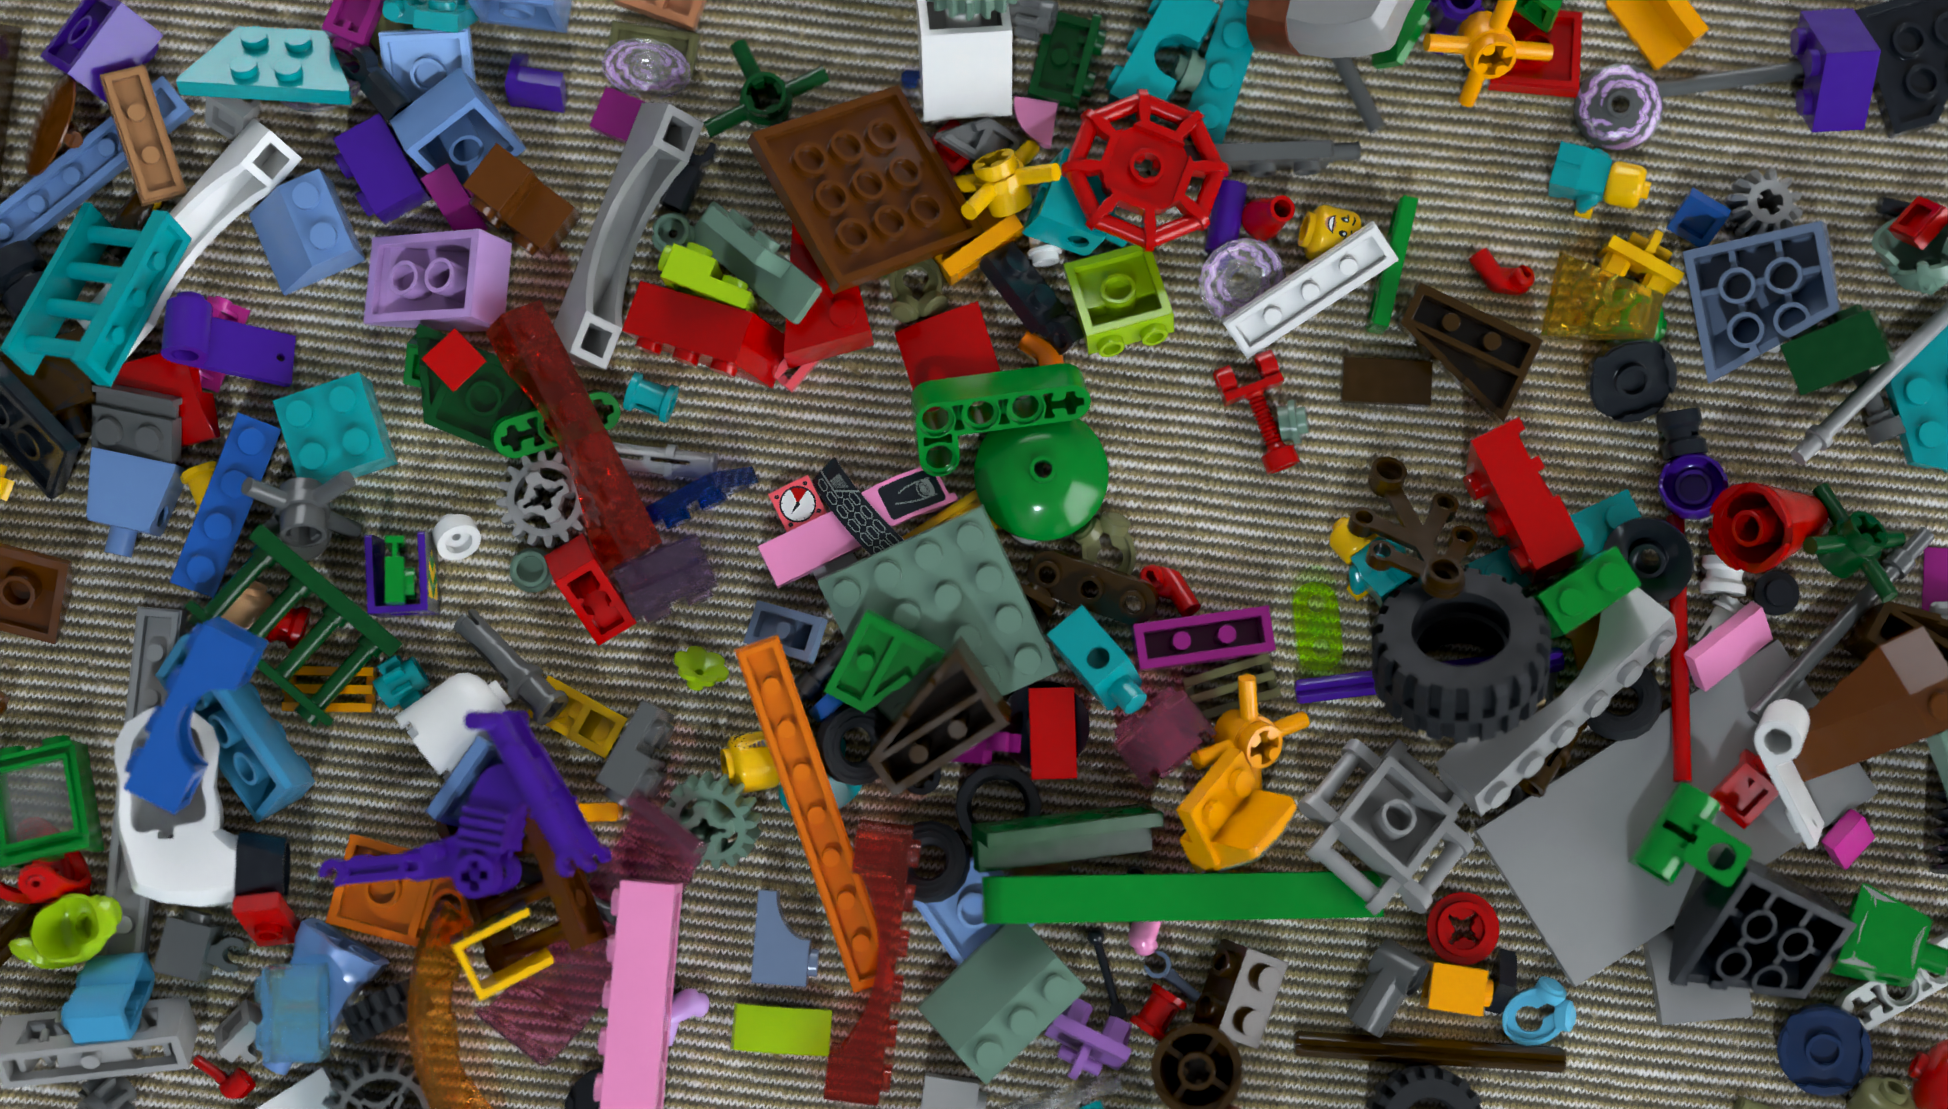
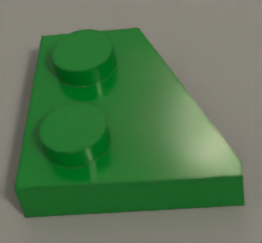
[824,609,946,713]

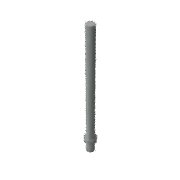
[1791,301,1948,465]

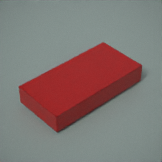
[1028,687,1077,780]

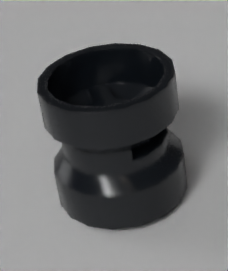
[1655,408,1708,461]

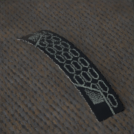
[812,457,904,555]

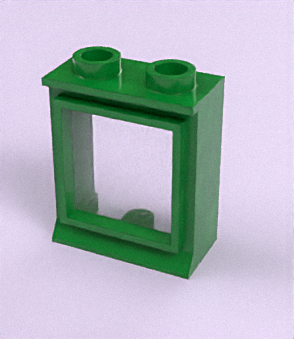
[0,735,105,871]

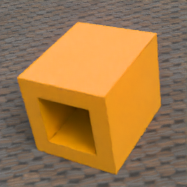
[1420,960,1494,1017]

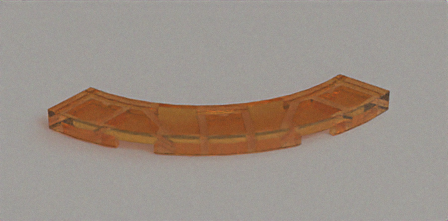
[408,900,493,1109]

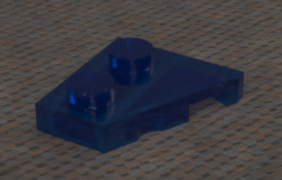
[640,466,759,529]

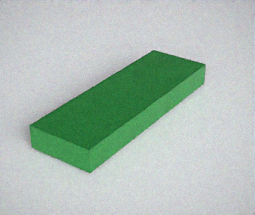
[1365,195,1419,335]

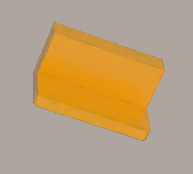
[1604,0,1709,70]
[932,206,1024,286]

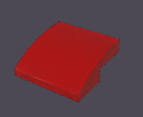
[895,301,1000,412]
[113,353,221,447]

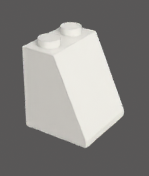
[916,0,1012,121]

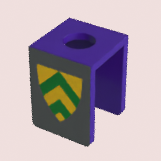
[364,531,440,618]

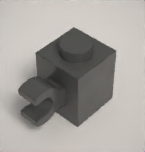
[153,909,249,982]

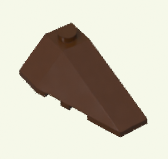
[1792,625,1948,782]

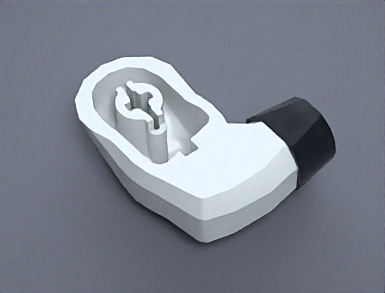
[114,708,291,907]

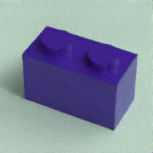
[333,113,431,225]

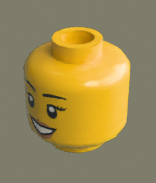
[1298,204,1362,261]

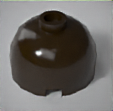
[1151,1022,1243,1109]

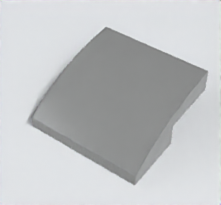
[1643,928,1753,1025]

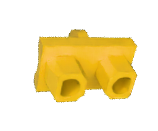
[1595,228,1685,302]

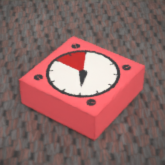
[768,475,827,532]

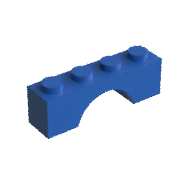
[169,412,281,598]
[123,616,269,814]

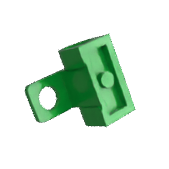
[1628,782,1752,887]

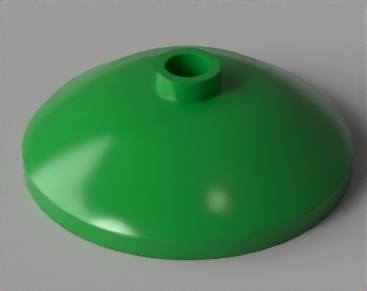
[974,418,1109,541]

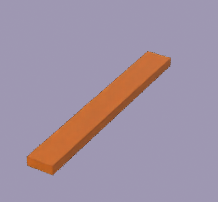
[734,634,897,993]

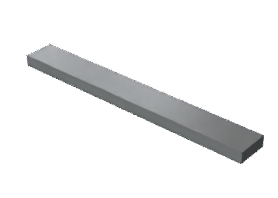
[98,606,187,955]

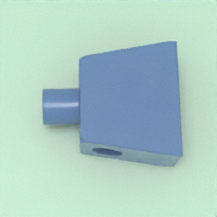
[86,447,187,558]

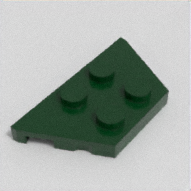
[416,324,581,455]

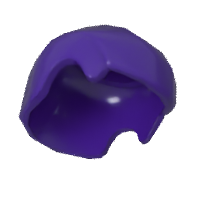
[1658,453,1728,520]

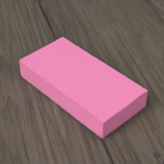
[1684,601,1773,692]

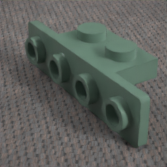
[694,201,822,324]

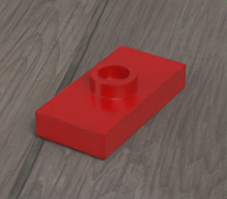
[232,892,301,947]

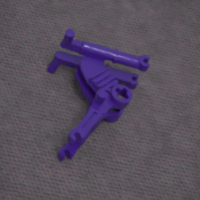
[318,710,612,898]

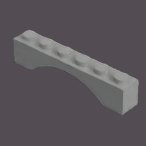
[544,103,704,370]
[1436,588,1677,817]

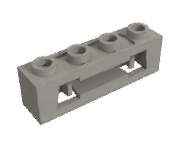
[0,996,198,1089]

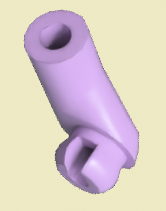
[669,989,710,1046]

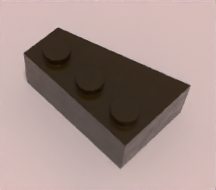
[1395,282,1544,422]

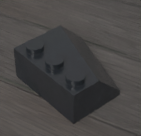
[1668,847,1857,999]

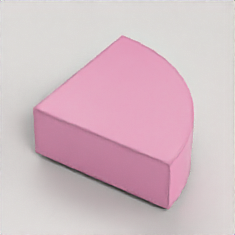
[1014,96,1058,149]

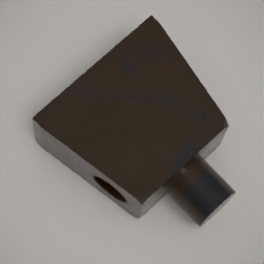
[0,328,96,441]

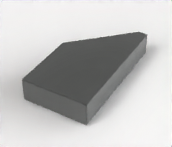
[934,117,1023,163]

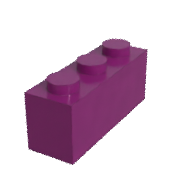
[1130,605,1276,672]

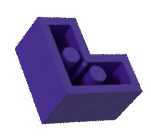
[1790,8,1881,133]

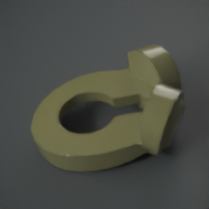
[889,258,949,324]
[1073,512,1136,575]

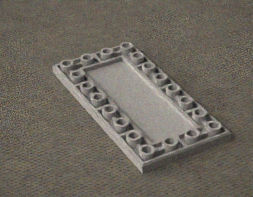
[1473,639,1879,987]

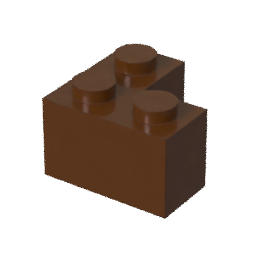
[463,143,581,258]

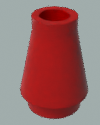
[1242,195,1295,241]

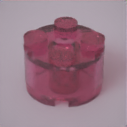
[1112,686,1218,789]

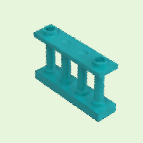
[0,202,192,387]

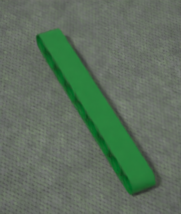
[982,871,1384,924]

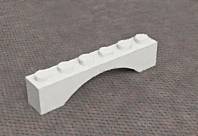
[76,118,303,359]

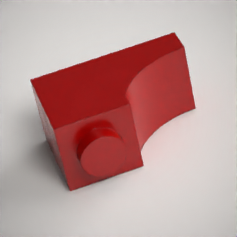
[544,533,637,646]

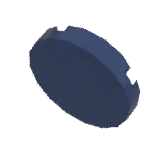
[1776,1003,1873,1097]

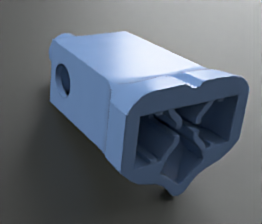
[259,917,390,1075]

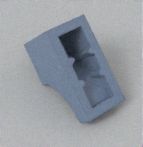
[751,889,820,987]

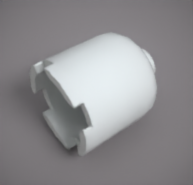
[394,673,512,782]

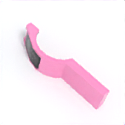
[758,467,959,589]

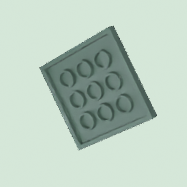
[817,505,1059,723]

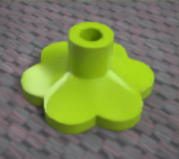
[673,646,729,691]

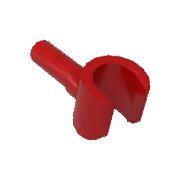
[192,1055,256,1099]

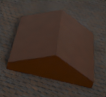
[0,543,72,644]

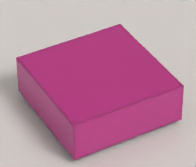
[1821,809,1875,871]

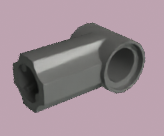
[1345,938,1430,1037]

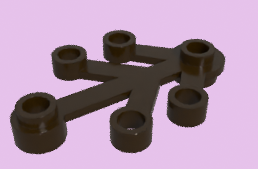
[1347,457,1478,599]

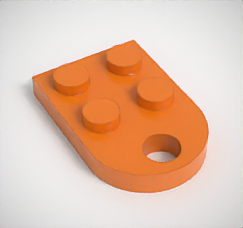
[325,834,472,948]

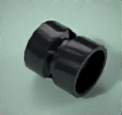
[0,240,47,322]

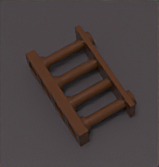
[436,807,609,974]

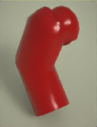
[1468,247,1535,296]
[1139,565,1201,617]

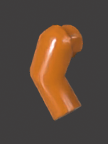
[1017,330,1064,366]

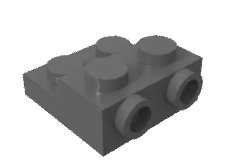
[595,700,675,810]

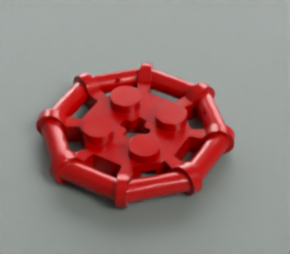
[1061,89,1229,252]

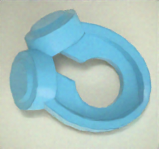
[1502,976,1576,1046]

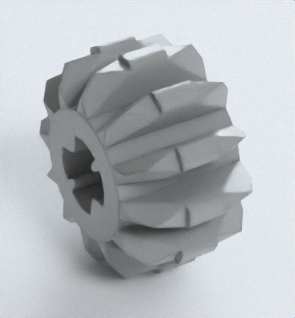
[1724,169,1803,237]

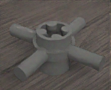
[241,471,362,548]

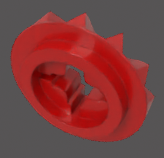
[1425,892,1499,965]

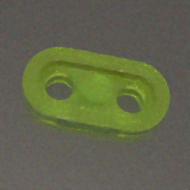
[1291,582,1343,672]

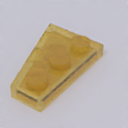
[1540,252,1664,341]

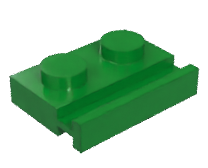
[385,536,417,606]

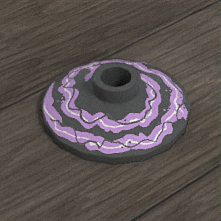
[1573,63,1664,152]

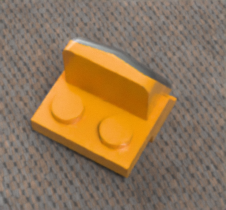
[1176,747,1297,874]

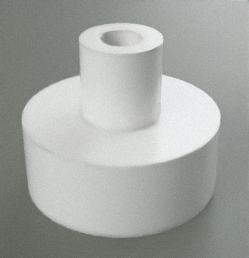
[432,514,481,560]

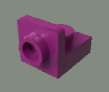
[321,0,385,57]

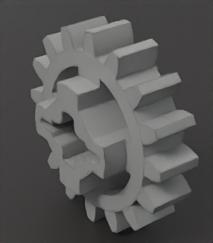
[496,450,597,549]

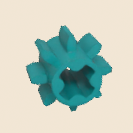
[373,654,431,710]

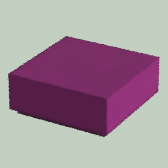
[589,86,647,144]

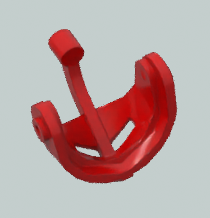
[0,817,92,904]

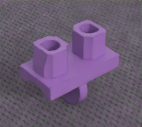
[1044,998,1132,1080]

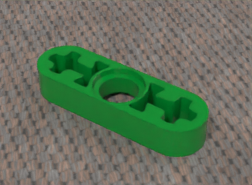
[491,389,621,458]

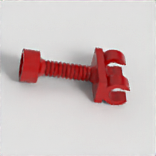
[1212,349,1301,475]

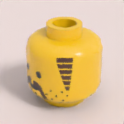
[720,730,780,793]

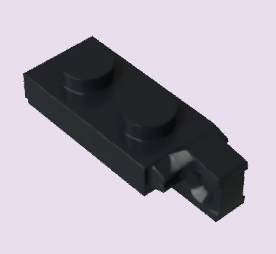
[979,241,1084,356]

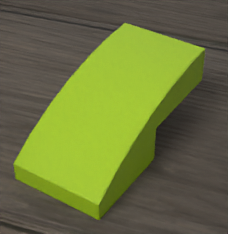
[731,1003,832,1056]

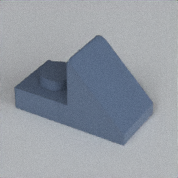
[743,600,828,665]

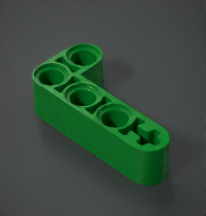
[911,363,1091,477]

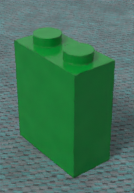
[1528,546,1642,639]

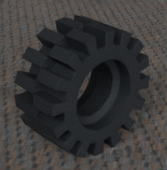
[341,975,433,1045]

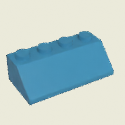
[155,634,316,823]

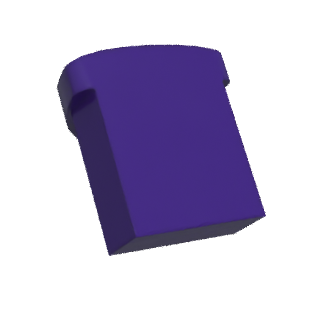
[505,52,567,113]

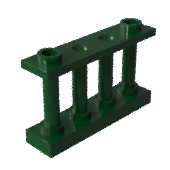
[184,523,402,727]

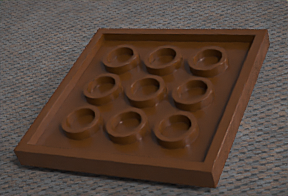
[747,85,984,294]

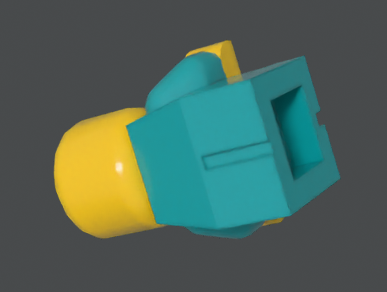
[1548,141,1652,220]
[1329,517,1416,607]

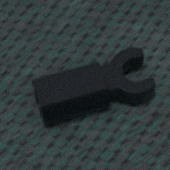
[341,45,413,123]
[659,142,717,215]

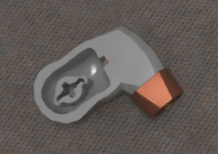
[1246,0,1415,58]

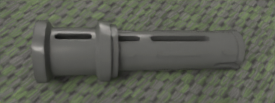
[454,609,569,725]

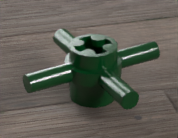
[703,39,830,138]
[1803,483,1906,603]

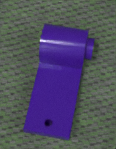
[161,291,296,387]

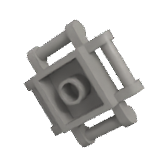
[1298,738,1475,915]

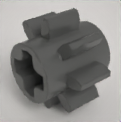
[1008,0,1059,43]
[77,1076,137,1109]

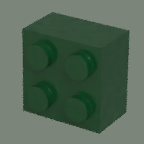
[1780,304,1895,396]

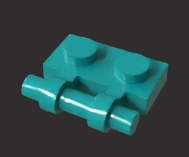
[382,0,479,33]

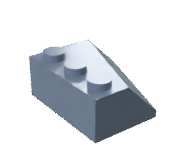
[1682,220,1840,384]

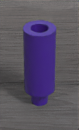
[1204,179,1248,271]

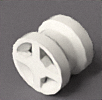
[1700,555,1747,597]

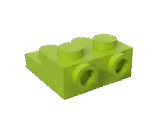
[658,242,759,315]
[1063,245,1174,357]

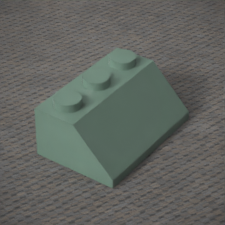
[916,924,1087,1085]

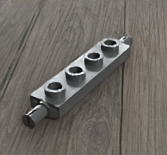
[1134,140,1361,178]

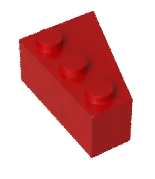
[784,223,874,369]
[622,281,785,389]
[1463,417,1585,586]

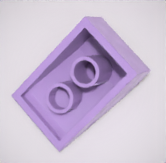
[363,229,512,332]

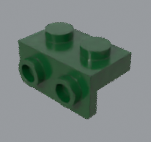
[1027,11,1107,110]

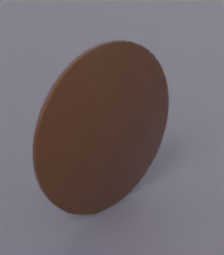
[25,75,83,177]

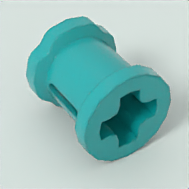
[623,371,679,423]

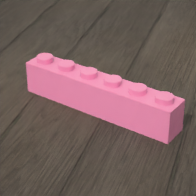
[594,878,683,1109]

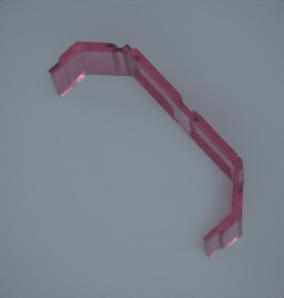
[473,795,709,1066]

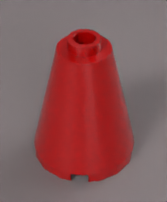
[1708,482,1828,573]

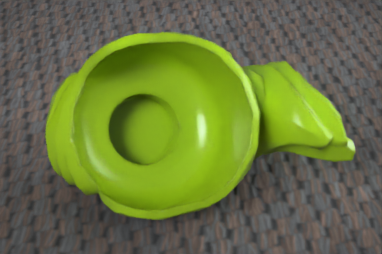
[9,893,122,969]

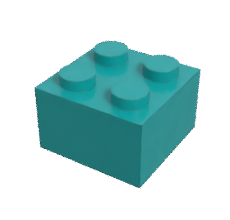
[273,372,398,484]

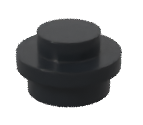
[1753,571,1800,616]

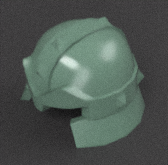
[1871,216,1948,295]

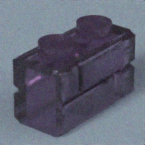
[612,533,720,624]

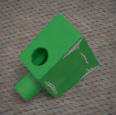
[1830,883,1948,987]

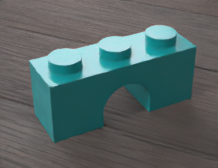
[1105,0,1220,124]

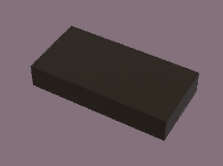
[1340,357,1433,408]

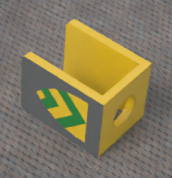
[450,900,554,1001]

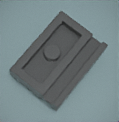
[91,384,182,464]

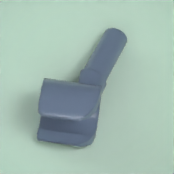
[1144,951,1201,1003]

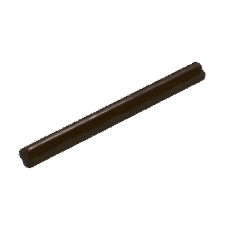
[1293,1031,1567,1073]

